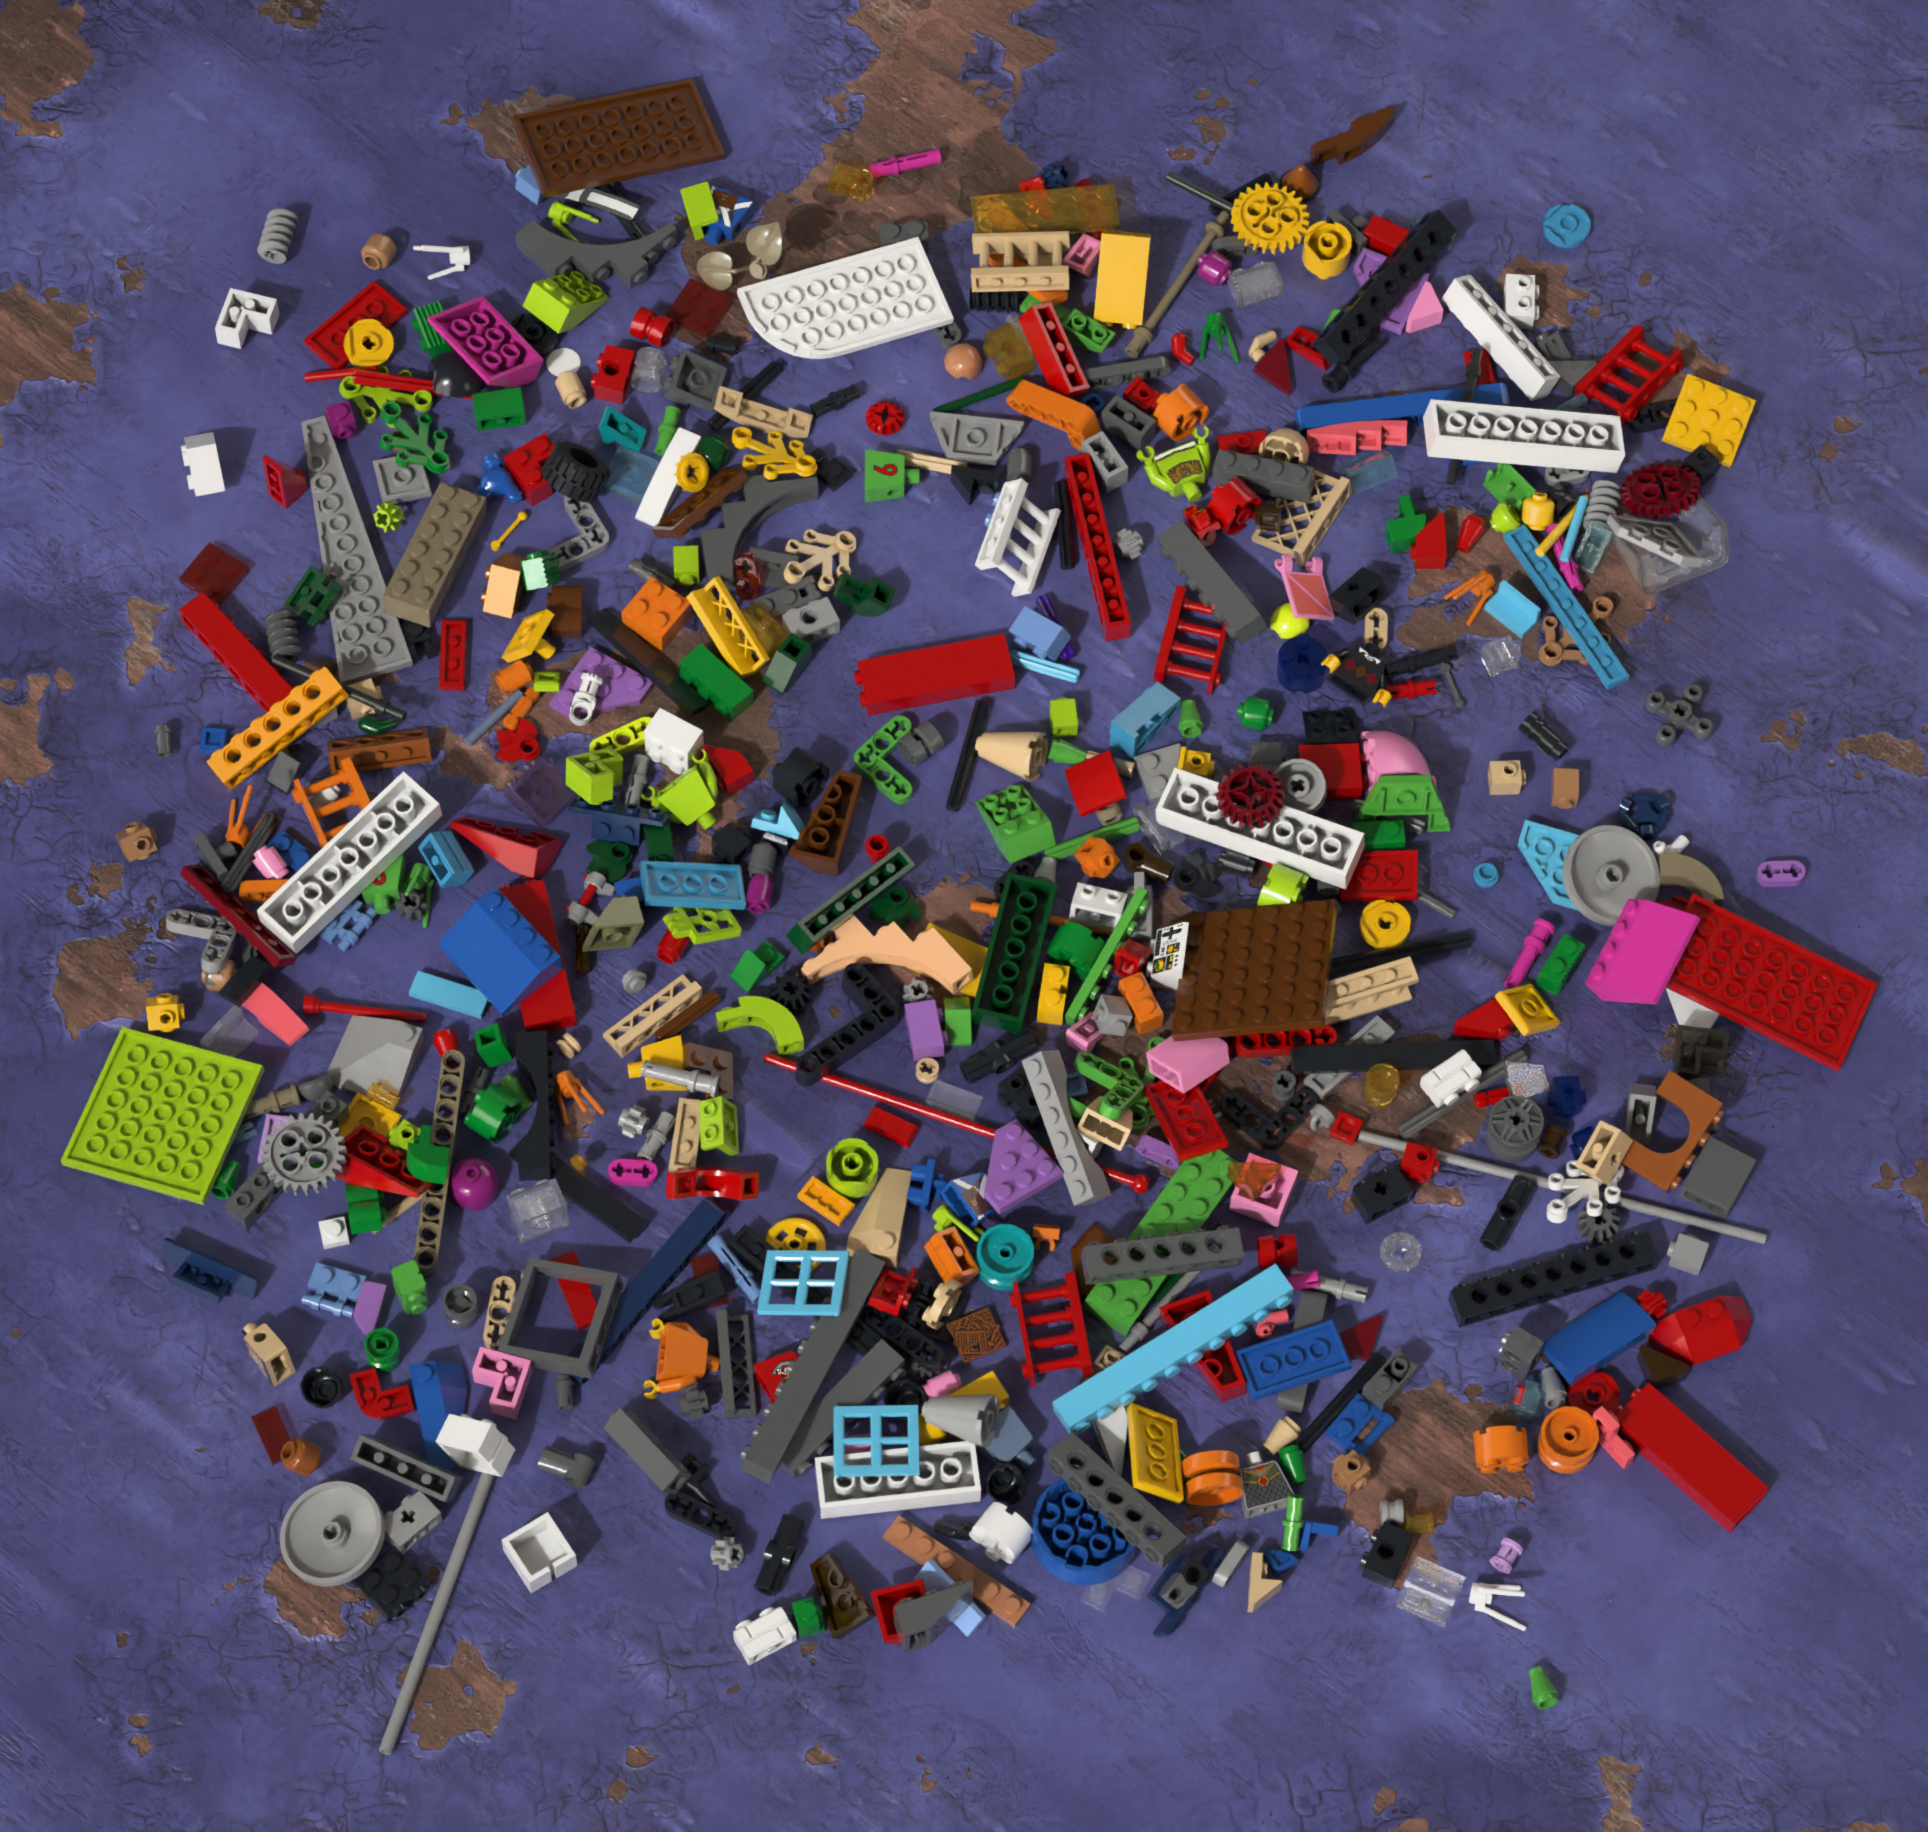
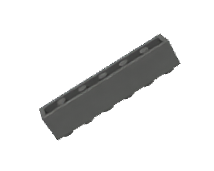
[1158,520,1267,645]
[780,1339,906,1479]

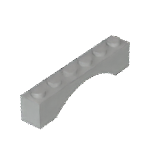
[1022,1050,1112,1206]

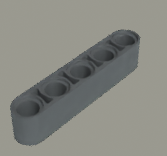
[1276,1289,1328,1414]

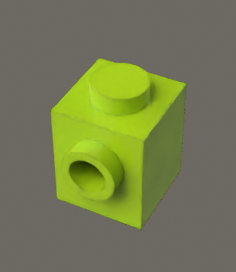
[388,1119,421,1158]

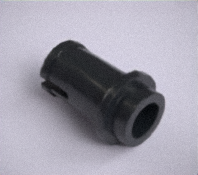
[706,334,737,356]

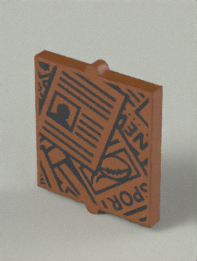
[946,1308,1006,1364]

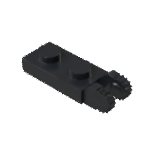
[399,618,433,663]
[653,1270,728,1323]

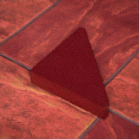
[1253,338,1292,396]
[1339,1315,1383,1362]

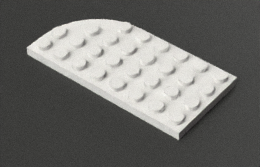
[737,237,954,359]

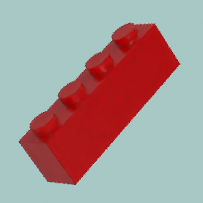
[1019,301,1090,401]

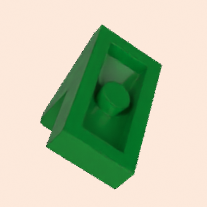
[730,941,785,994]

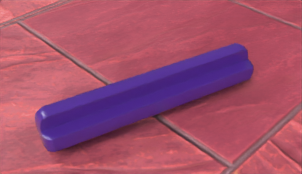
[1036,594,1075,661]

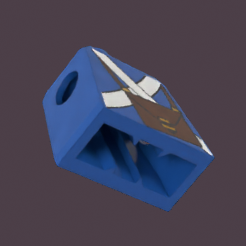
[702,185,754,245]
[940,1172,996,1231]

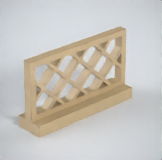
[1251,470,1352,567]

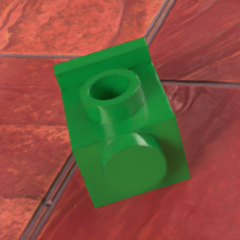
[792,1597,825,1638]

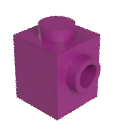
[325,401,358,442]

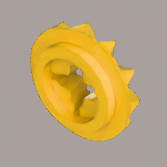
[673,453,709,492]

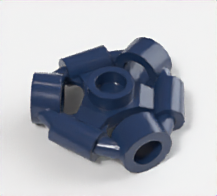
[1618,792,1670,841]

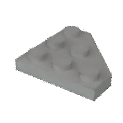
[1607,514,1704,568]

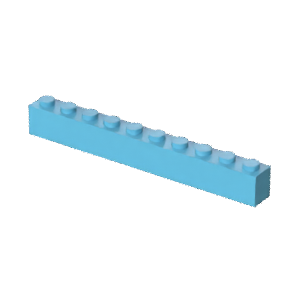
[1052,1264,1294,1434]

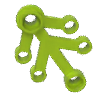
[339,365,433,428]

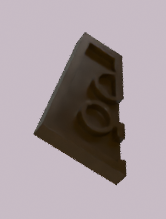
[810,1553,877,1639]

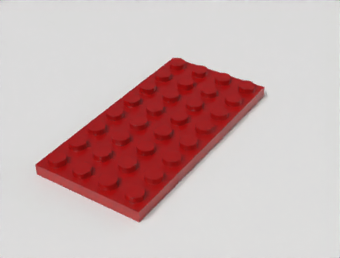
[1665,893,1877,1072]

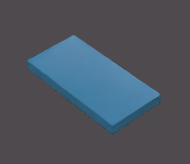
[639,860,746,910]

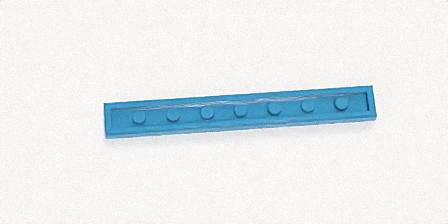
[1503,524,1630,690]

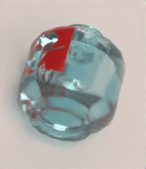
[1509,1380,1546,1421]

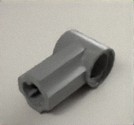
[538,1445,595,1488]

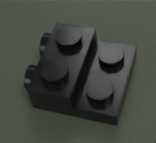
[353,1546,430,1621]

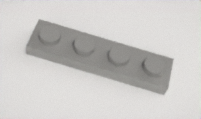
[1304,1015,1396,1100]

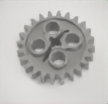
[261,1112,347,1196]

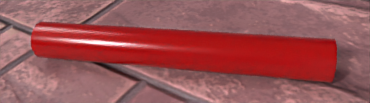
[304,365,378,383]

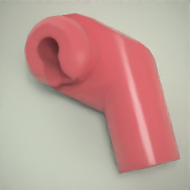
[1256,1309,1289,1339]

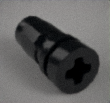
[1518,711,1570,761]

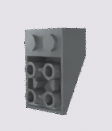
[894,1581,973,1653]

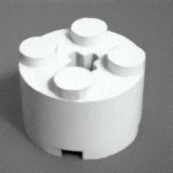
[969,1502,1032,1564]

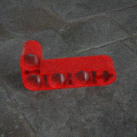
[1232,1025,1337,1058]

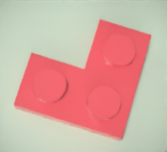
[1592,1406,1635,1469]

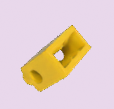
[627,1035,688,1091]

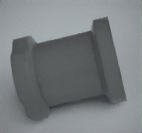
[1271,1070,1296,1102]

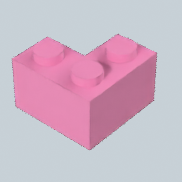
[472,1347,533,1420]

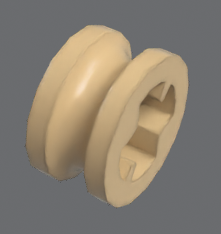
[556,1033,581,1059]
[916,1057,939,1084]

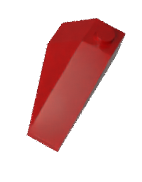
[334,1124,433,1198]

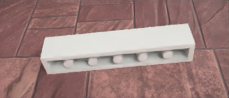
[1442,275,1561,401]

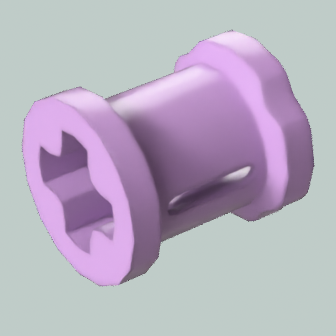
[1489,1538,1523,1574]

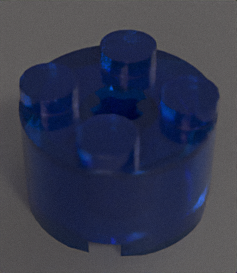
[1276,633,1328,693]

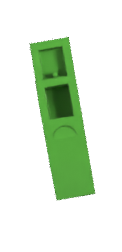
[1019,293,1116,353]

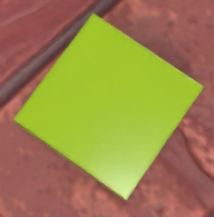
[534,672,560,692]

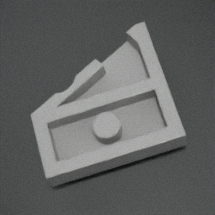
[1133,743,1180,804]

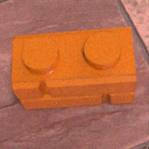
[1118,972,1164,1035]
[924,1226,981,1286]

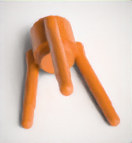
[1444,570,1495,626]
[225,784,266,849]
[553,1070,605,1126]

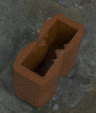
[547,585,583,638]

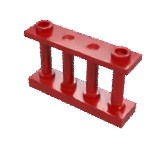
[1575,325,1684,428]
[1153,585,1227,695]
[1009,1271,1093,1388]

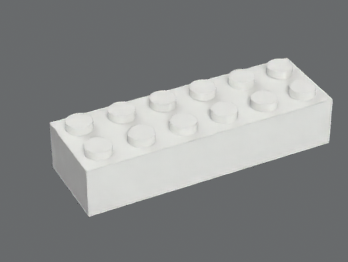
[815,1441,981,1519]

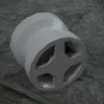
[1380,1499,1404,1526]

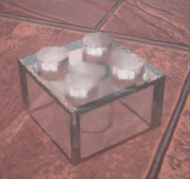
[506,1178,569,1244]

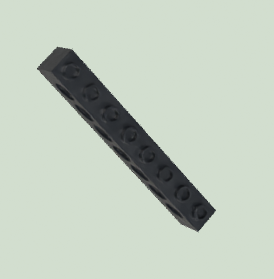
[1312,209,1457,365]
[1448,1231,1659,1328]

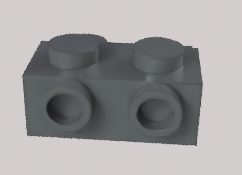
[662,348,727,413]

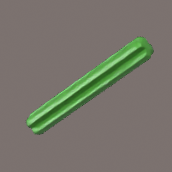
[1044,817,1140,861]

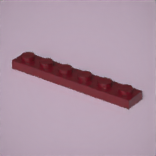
[180,864,297,967]

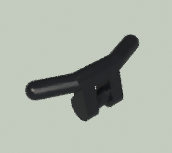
[681,1453,716,1508]

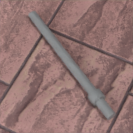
[1119,1243,1220,1354]

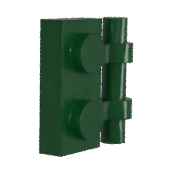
[283,565,343,628]

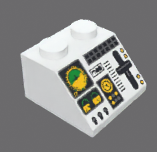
[1146,922,1189,990]

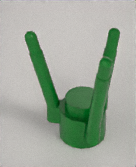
[1199,312,1240,364]

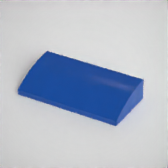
[1542,1292,1656,1386]

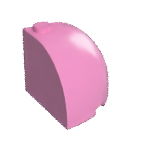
[1359,731,1436,793]

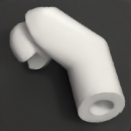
[1652,835,1689,858]

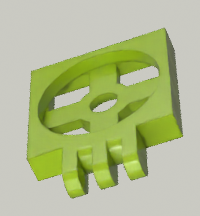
[663,907,742,945]

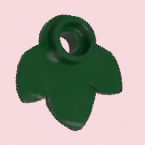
[586,840,633,883]
[869,886,921,930]

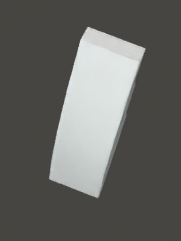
[635,427,701,527]

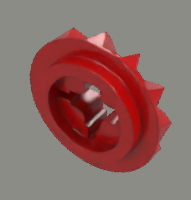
[865,399,905,436]

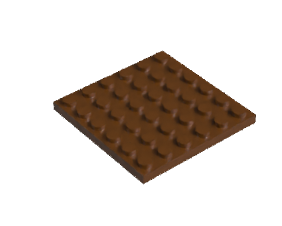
[1171,899,1338,1042]

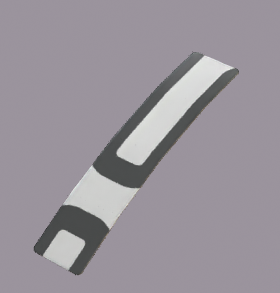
[554,188,640,220]

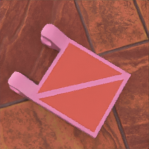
[1274,554,1335,620]

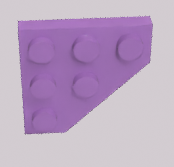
[1353,247,1430,335]
[549,646,654,718]
[984,1119,1063,1215]

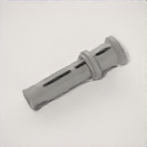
[640,1060,721,1098]

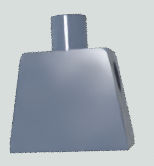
[975,1405,1037,1472]

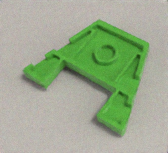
[1351,775,1451,832]

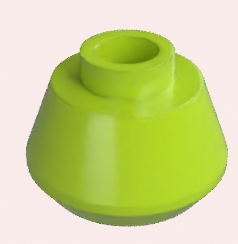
[1490,501,1522,534]

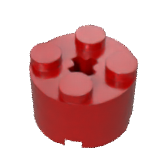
[1204,476,1263,536]

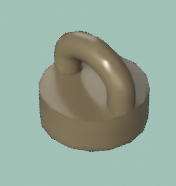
[1095,802,1123,827]

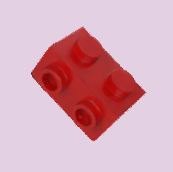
[868,1267,919,1316]

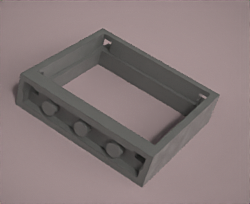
[497,1257,624,1379]

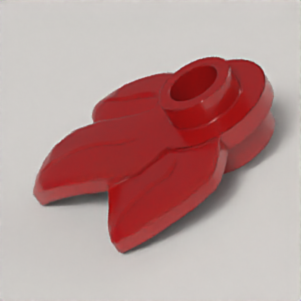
[496,718,541,762]

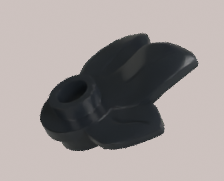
[1173,852,1222,898]

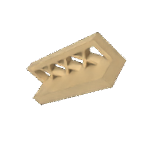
[603,974,702,1058]

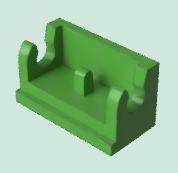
[1483,463,1536,515]

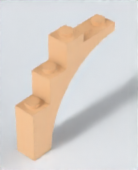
[801,916,974,995]

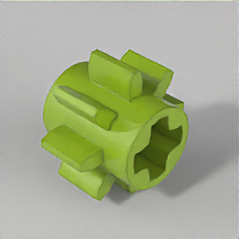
[373,501,405,533]

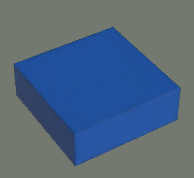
[199,727,228,754]

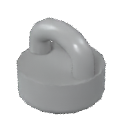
[1310,1104,1335,1131]

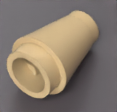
[1263,1416,1301,1456]

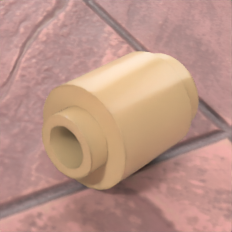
[555,371,586,409]

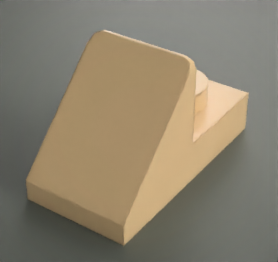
[1247,1552,1283,1613]

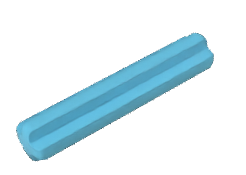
[1009,649,1080,683]

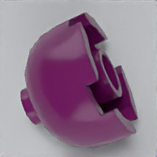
[448,1157,500,1211]

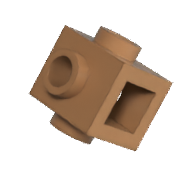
[115,821,158,862]
[1331,1449,1371,1496]

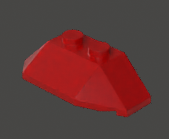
[1647,1296,1753,1367]

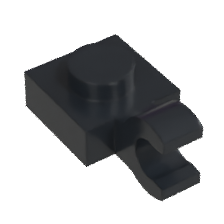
[811,447,852,492]

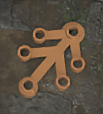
[1538,596,1613,666]

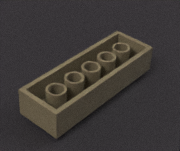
[383,482,487,628]

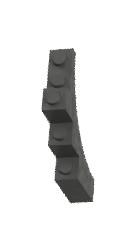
[515,220,677,289]
[701,475,818,593]

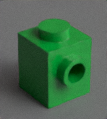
[474,1023,513,1069]

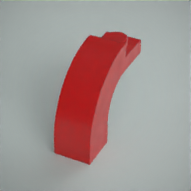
[666,1167,759,1200]

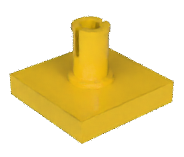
[501,609,556,663]

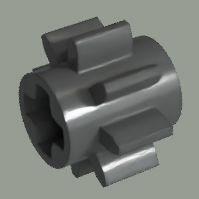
[395,889,428,923]
[678,1385,709,1421]

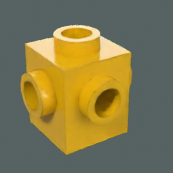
[146,993,185,1032]

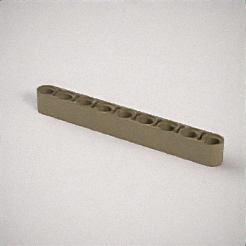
[414,1050,465,1277]

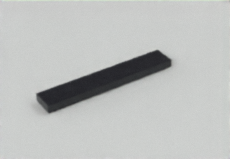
[587,608,709,717]
[509,1135,647,1243]

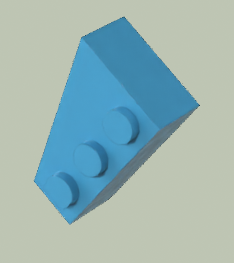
[1109,681,1181,761]

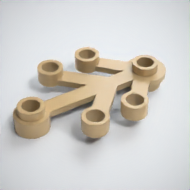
[783,529,856,591]

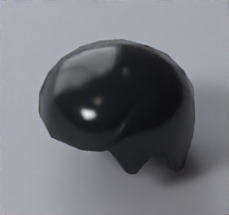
[300,1367,344,1409]
[884,1379,927,1422]
[984,1463,1028,1505]

